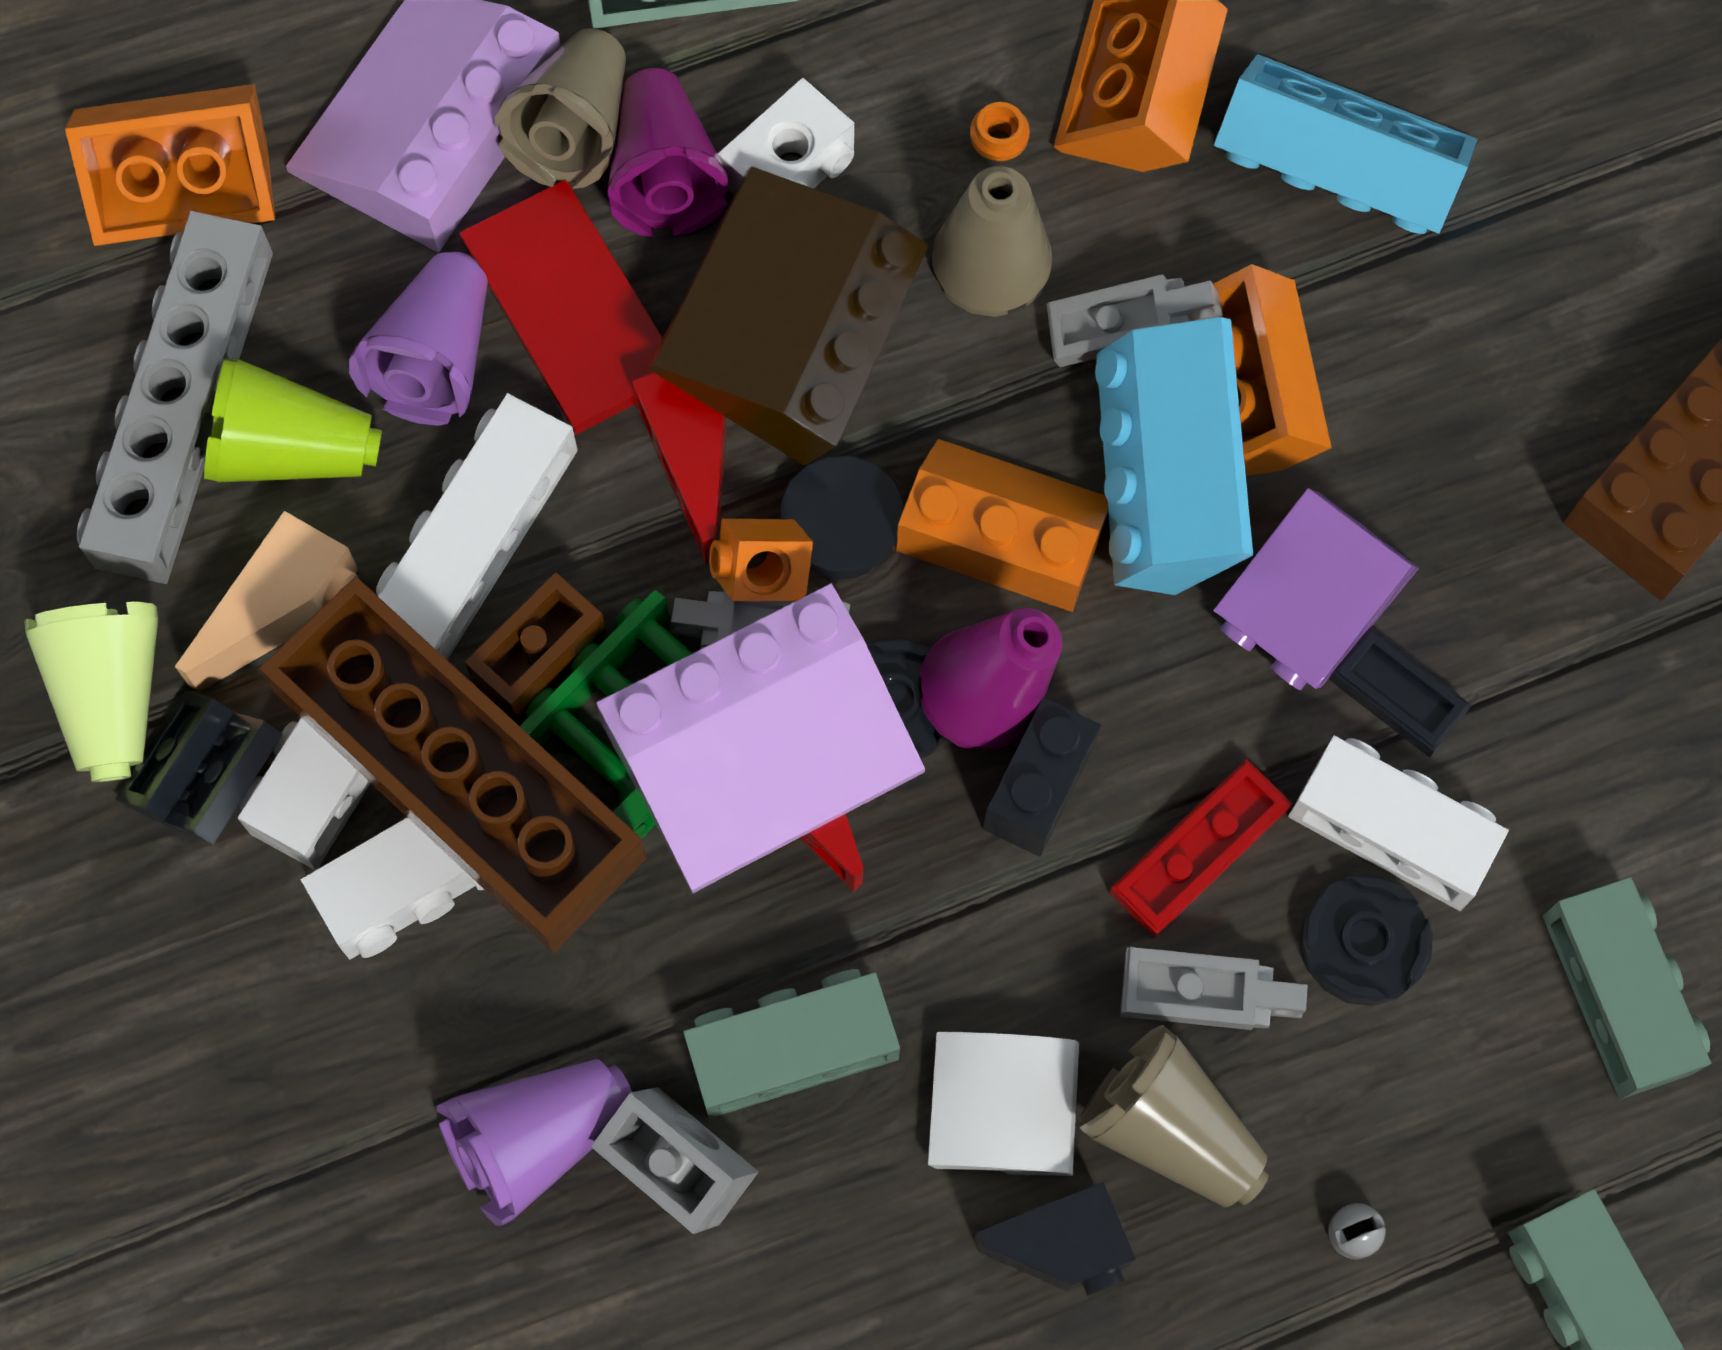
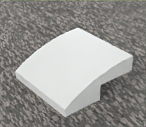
[928,1032,1079,1176]

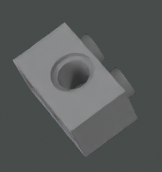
[591,1087,758,1234]

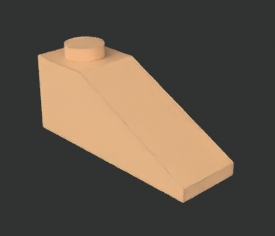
[175,511,358,692]

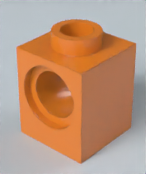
[709,519,813,601]

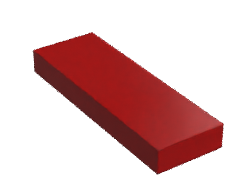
[1109,759,1292,939]

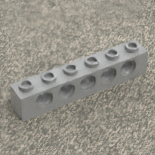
[77,211,273,584]

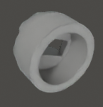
[1328,1203,1386,1260]

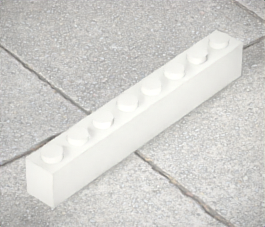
[238,393,578,870]

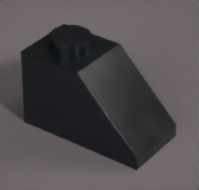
[974,1182,1136,1296]

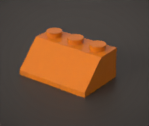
[1054,0,1228,172]
[65,84,276,246]
[1213,264,1332,476]
[896,439,1109,612]

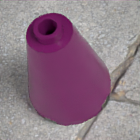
[607,68,729,237]
[918,608,1062,750]

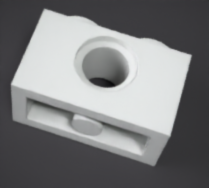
[718,78,854,195]

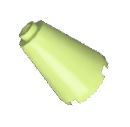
[24,602,158,782]

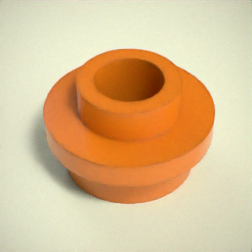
[970,102,1030,161]

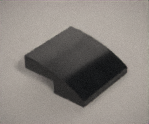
[115,691,283,845]

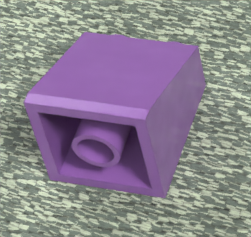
[1214,488,1419,690]

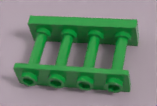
[520,590,693,839]

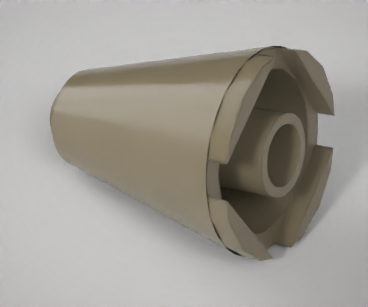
[495,28,626,189]
[932,166,1052,317]
[1079,1025,1269,1207]

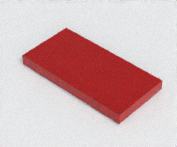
[459,179,663,435]

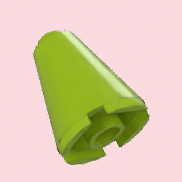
[204,358,382,483]

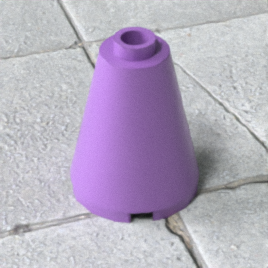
[349,252,488,426]
[436,1059,632,1226]

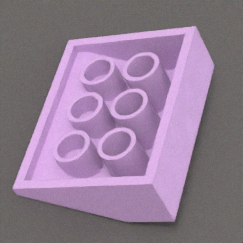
[286,0,561,253]
[596,583,925,894]

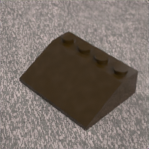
[648,166,929,466]

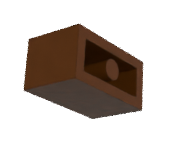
[464,572,608,726]

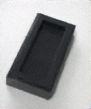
[1329,627,1472,758]

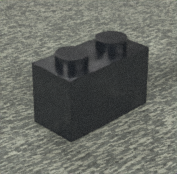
[983,697,1102,857]

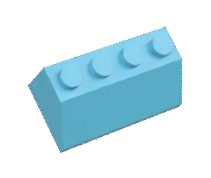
[1214,54,1478,234]
[1095,317,1253,595]

